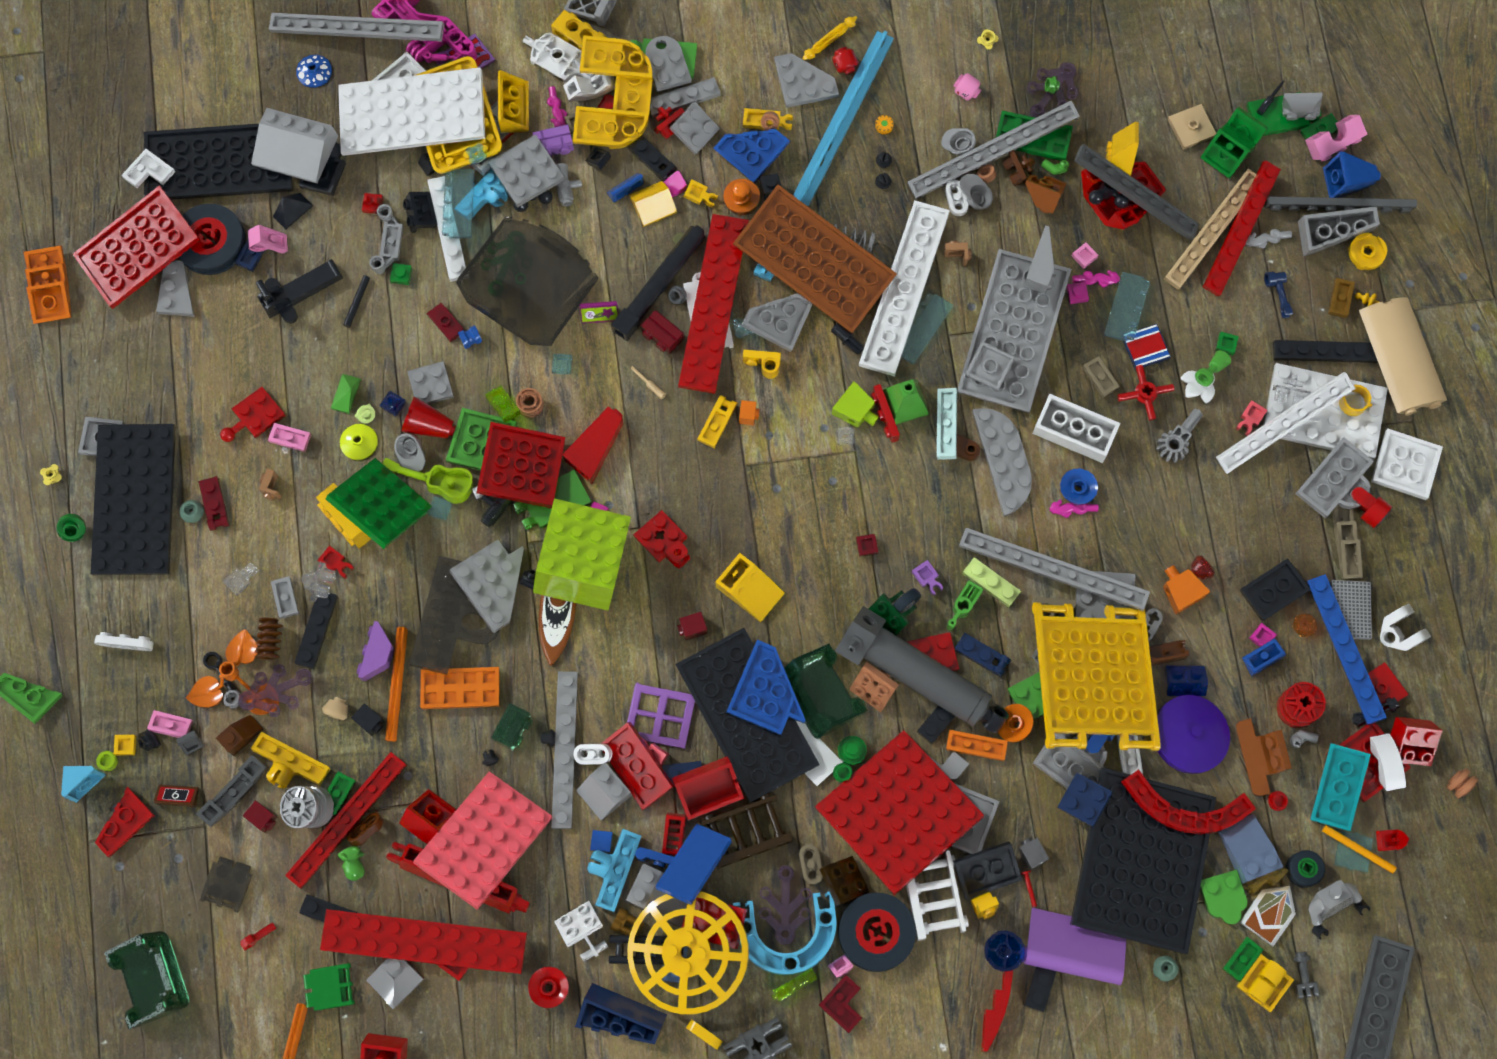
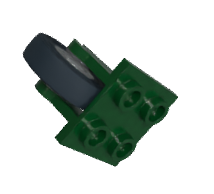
[868,588,922,636]

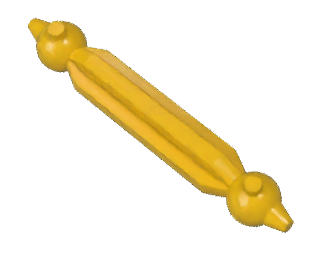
[802,16,858,60]

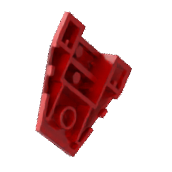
[1081,161,1166,230]

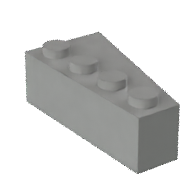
[1298,207,1380,257]

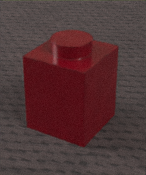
[677,612,708,641]
[242,800,278,833]

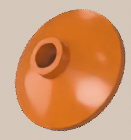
[998,704,1034,743]

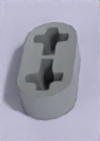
[1145,608,1163,641]

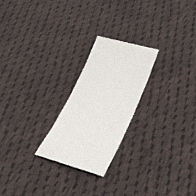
[795,720,843,786]

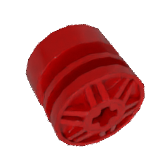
[1276,682,1326,728]

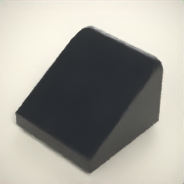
[418,153,436,176]

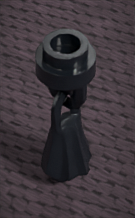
[1351,697,1400,727]

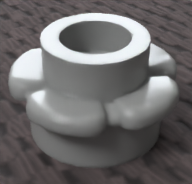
[223,690,243,709]

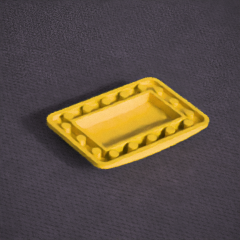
[414,56,502,174]

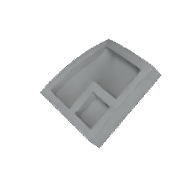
[366,958,424,1009]

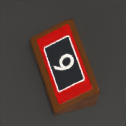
[154,785,199,807]

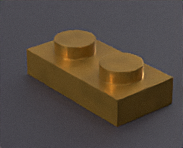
[1328,278,1355,318]

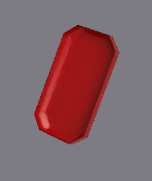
[597,94,614,109]

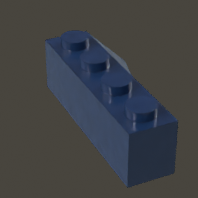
[575,983,667,1044]

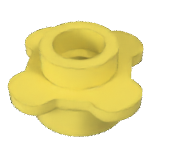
[977,29,998,50]
[40,464,62,485]

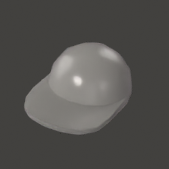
[960,174,993,210]
[394,433,426,472]

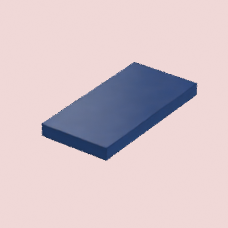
[656,824,732,905]

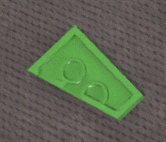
[0,673,63,725]

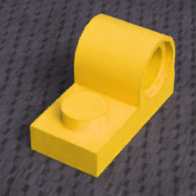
[743,349,781,379]

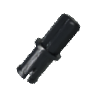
[831,323,864,355]

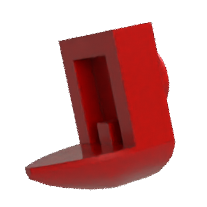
[1376,829,1410,851]

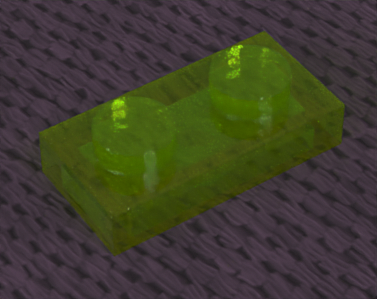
[485,386,521,423]

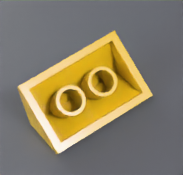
[498,70,529,133]

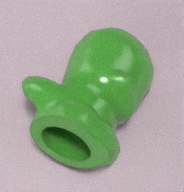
[338,846,365,881]

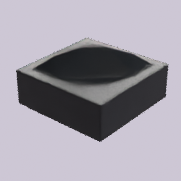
[585,147,611,170]

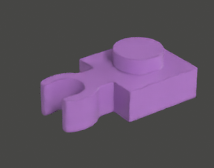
[911,560,943,596]

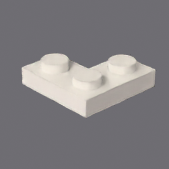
[122,149,175,188]

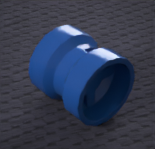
[458,325,482,349]

